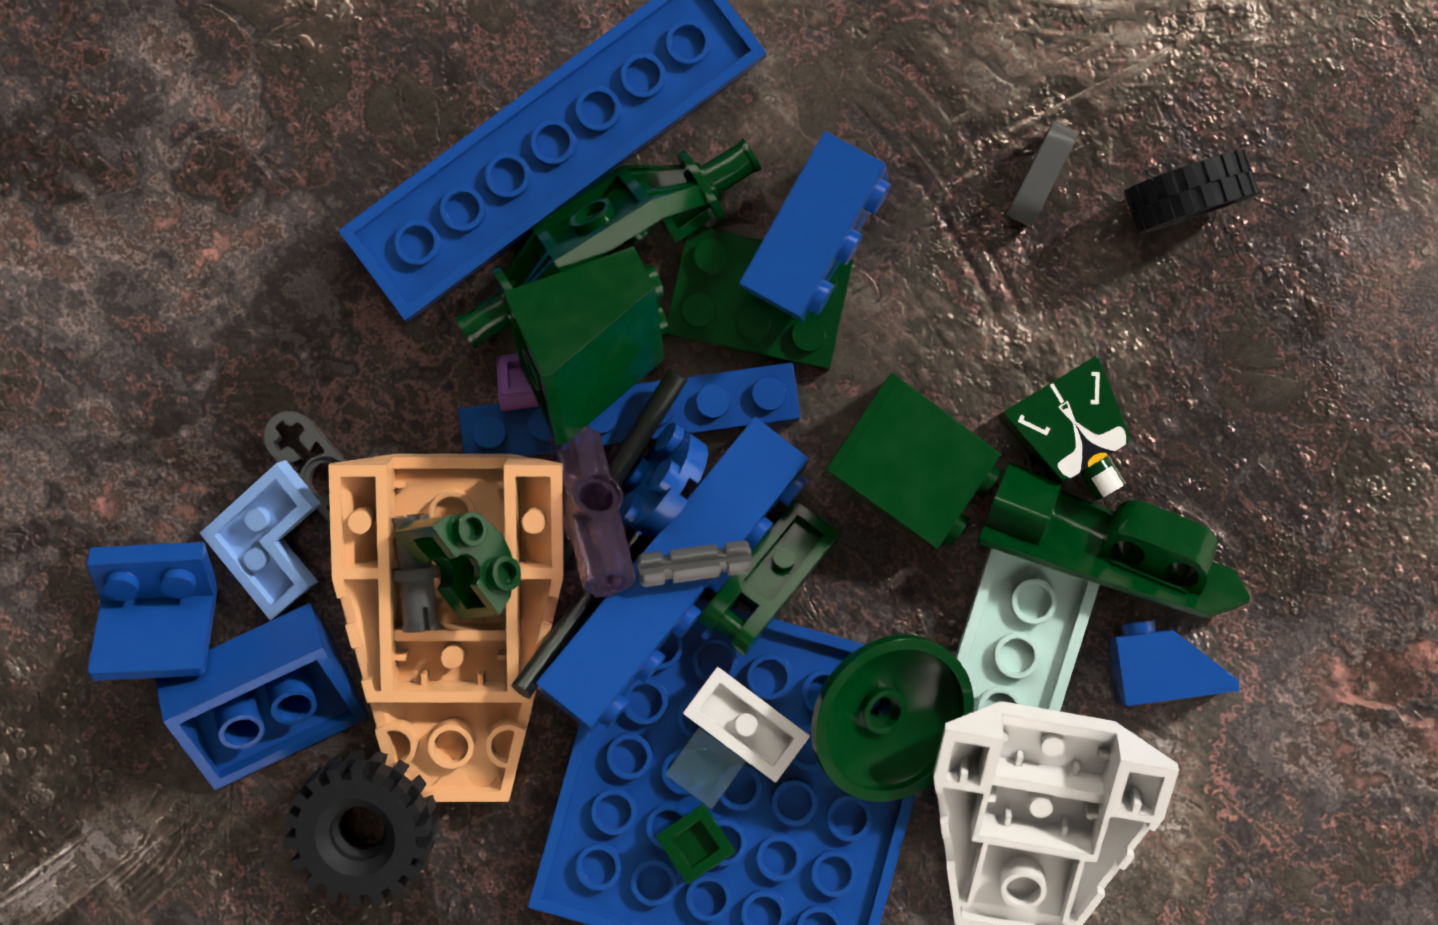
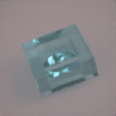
[665,727,746,809]

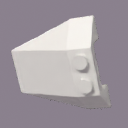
[933,701,1179,925]

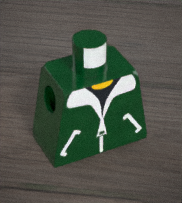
[997,355,1131,501]

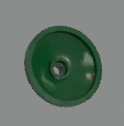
[811,634,974,802]

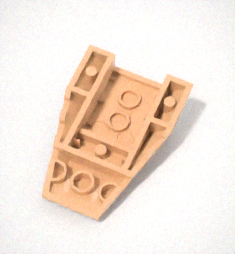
[328,454,564,802]

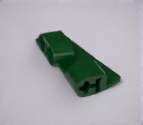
[977,462,1251,618]

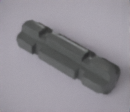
[637,540,753,587]

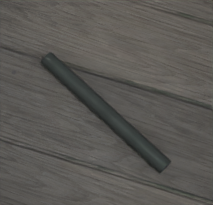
[563,367,688,568]
[511,528,649,699]

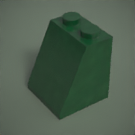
[503,246,669,446]
[821,372,1001,550]

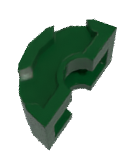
[393,512,521,619]

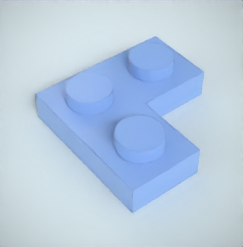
[200,460,321,621]

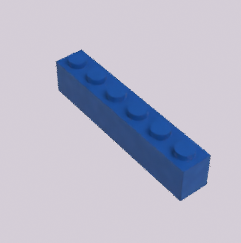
[536,416,809,733]

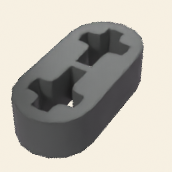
[1005,121,1079,227]

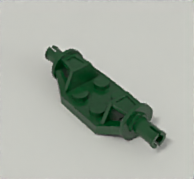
[455,138,762,349]

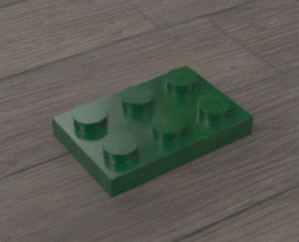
[665,226,854,371]

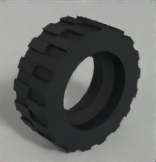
[1124,149,1260,234]

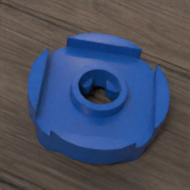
[614,422,708,537]

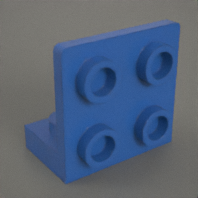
[87,542,218,681]

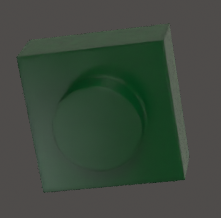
[655,802,736,885]

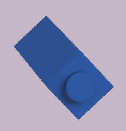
[1107,620,1240,706]

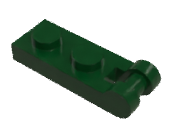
[698,500,840,657]

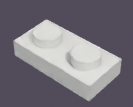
[683,666,810,783]

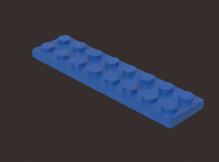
[338,0,767,323]

